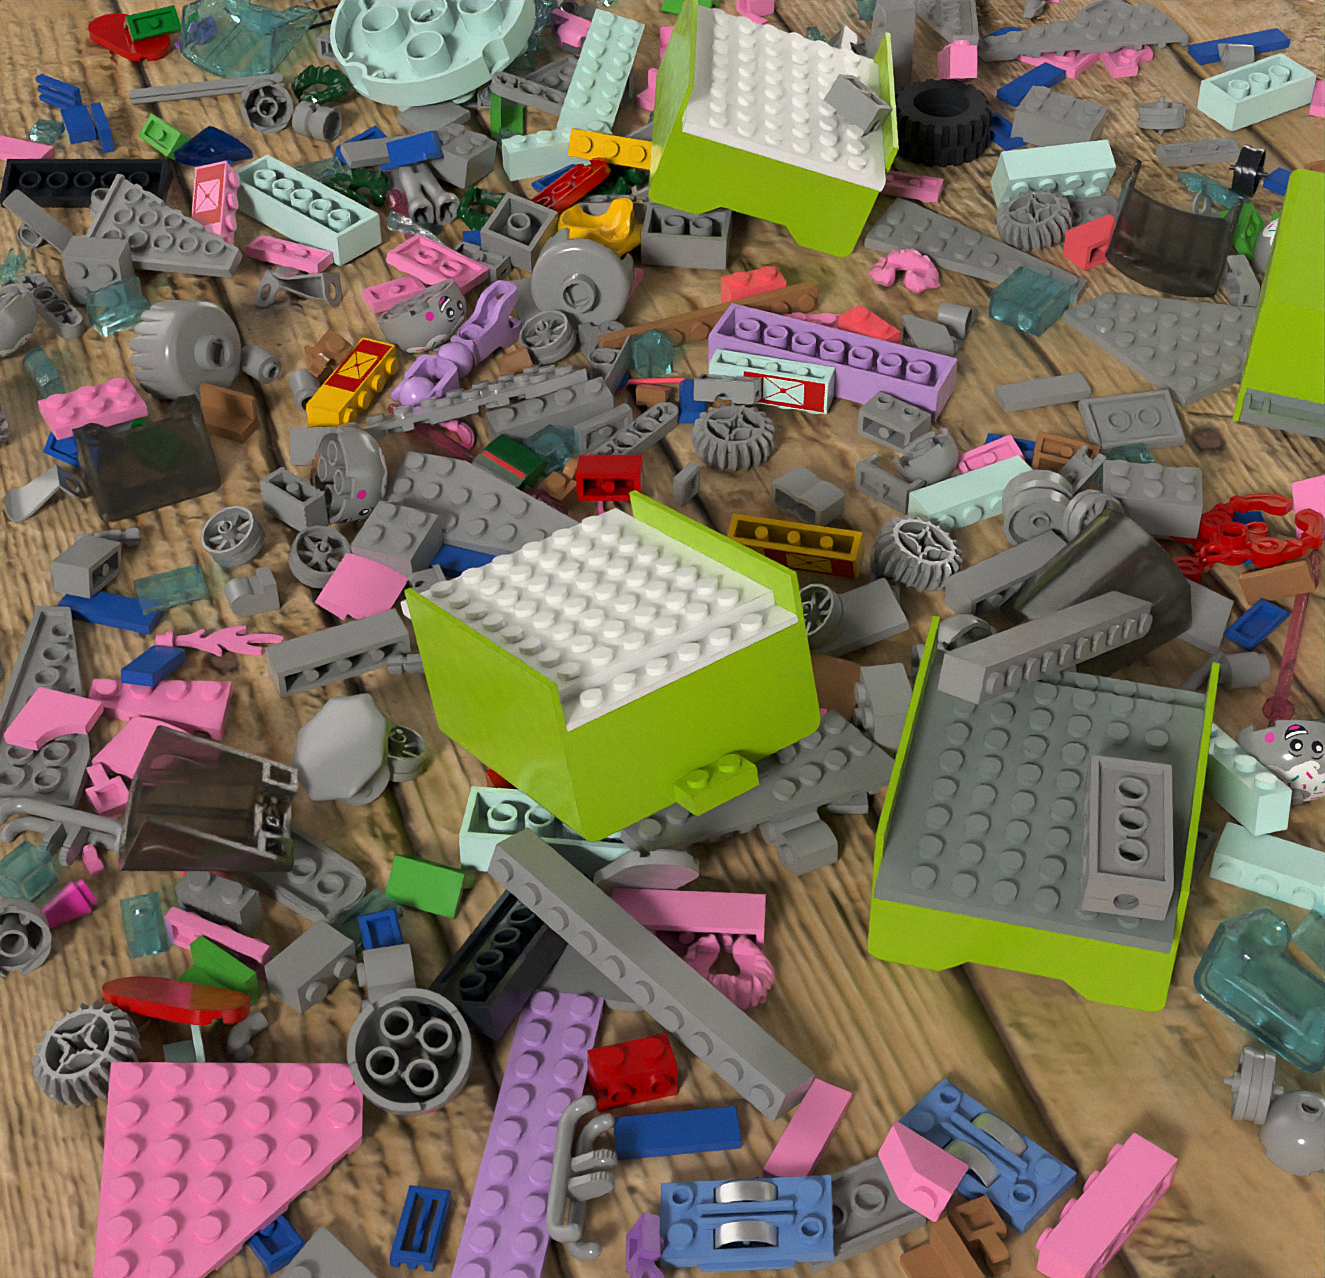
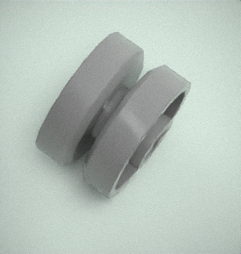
[1002,470,1074,547]

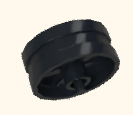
[1229,144,1268,198]

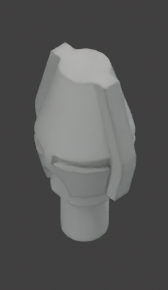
[1022,0,1046,18]

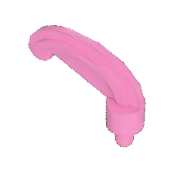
[439,419,474,452]

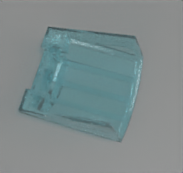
[180,0,319,79]

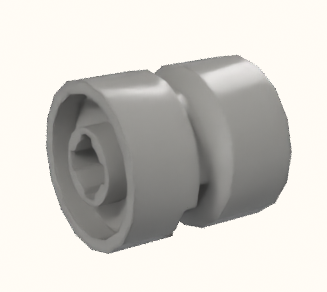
[292,100,342,143]

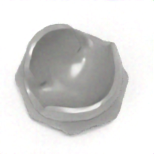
[290,693,396,806]

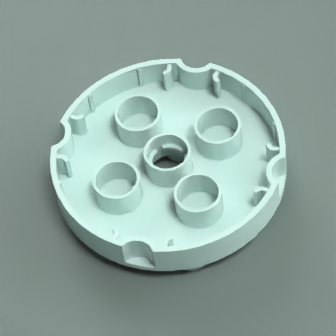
[330,0,535,112]

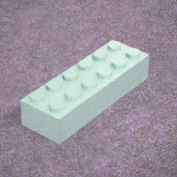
[556,8,645,131]
[236,154,382,266]
[459,786,692,887]

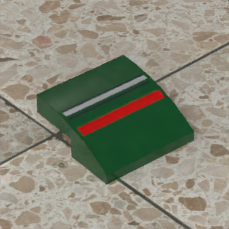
[471,434,549,491]

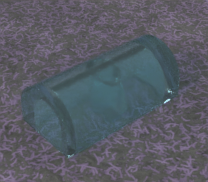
[22,346,66,399]

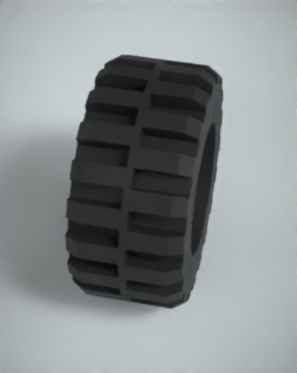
[895,78,992,167]

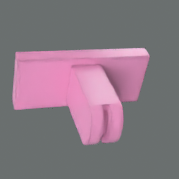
[80,844,105,876]

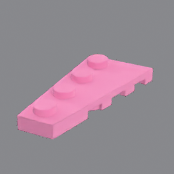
[88,679,233,740]

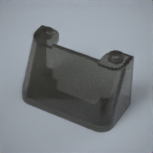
[72,394,221,522]

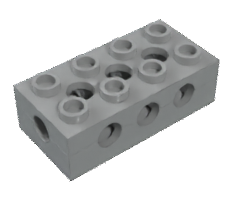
[1081,755,1174,921]

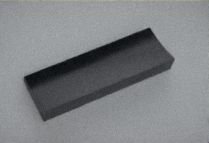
[0,159,174,208]
[418,874,588,1041]

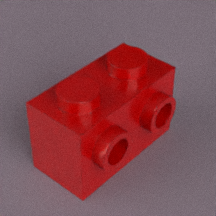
[576,455,644,501]
[587,1033,677,1112]

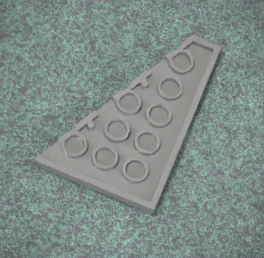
[85,174,243,278]

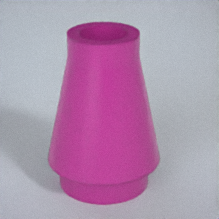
[41,879,98,930]

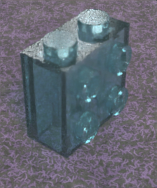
[988,266,1071,337]

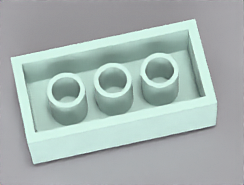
[1197,53,1317,132]
[990,139,1116,210]

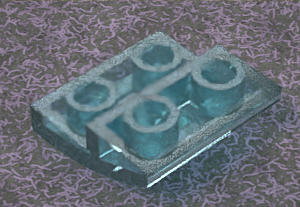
[1177,171,1250,209]

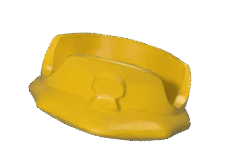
[557,198,643,257]

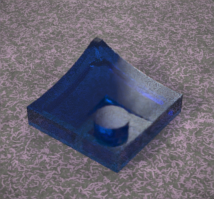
[173,126,253,167]

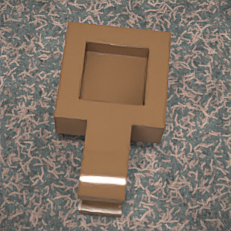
[307,328,354,378]
[535,457,578,510]
[948,1195,1010,1277]

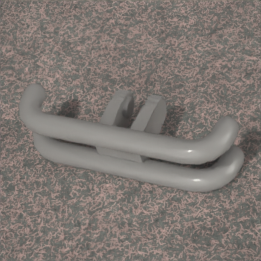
[0,798,138,873]
[546,1095,617,1261]

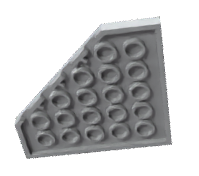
[1063,292,1256,407]

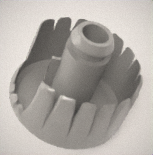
[531,227,635,334]
[129,300,241,404]

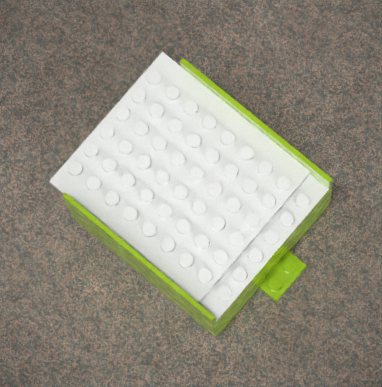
[648,0,899,257]
[400,490,821,842]

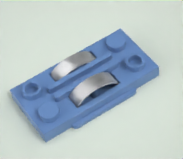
[898,1078,1077,1235]
[659,1175,835,1272]

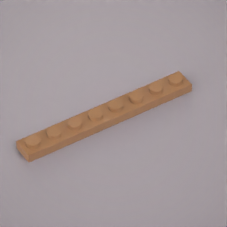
[598,280,818,358]

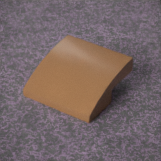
[1030,431,1100,489]
[810,651,868,723]

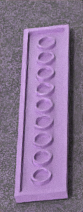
[451,989,605,1278]

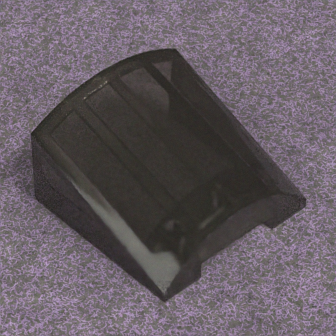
[1105,159,1245,297]
[999,507,1192,677]
[119,725,298,873]

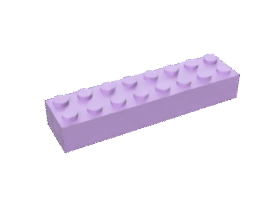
[708,303,957,422]

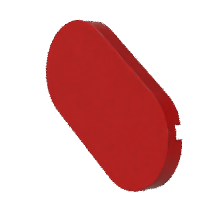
[88,13,171,62]
[529,157,611,215]
[102,976,251,1026]

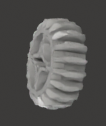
[996,188,1073,251]
[691,403,776,472]
[874,515,963,593]
[31,1000,142,1109]

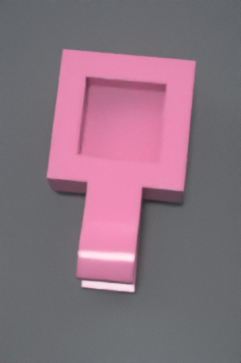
[85,763,135,818]

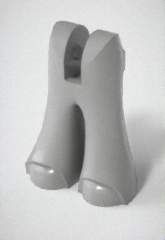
[398,162,460,229]

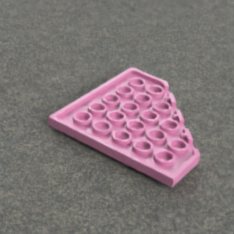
[93,1062,363,1278]

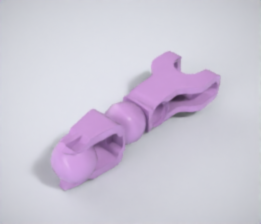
[391,280,522,408]

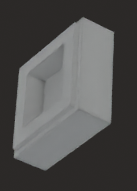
[673,462,700,507]

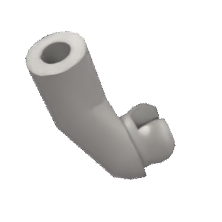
[225,1010,268,1063]

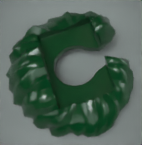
[291,65,351,106]
[585,163,646,195]
[323,167,391,209]
[456,186,506,230]

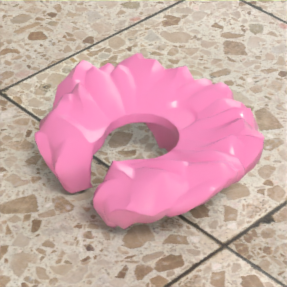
[867,248,941,294]
[682,934,775,1012]

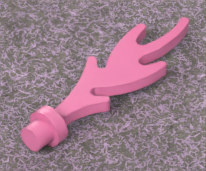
[155,626,284,657]

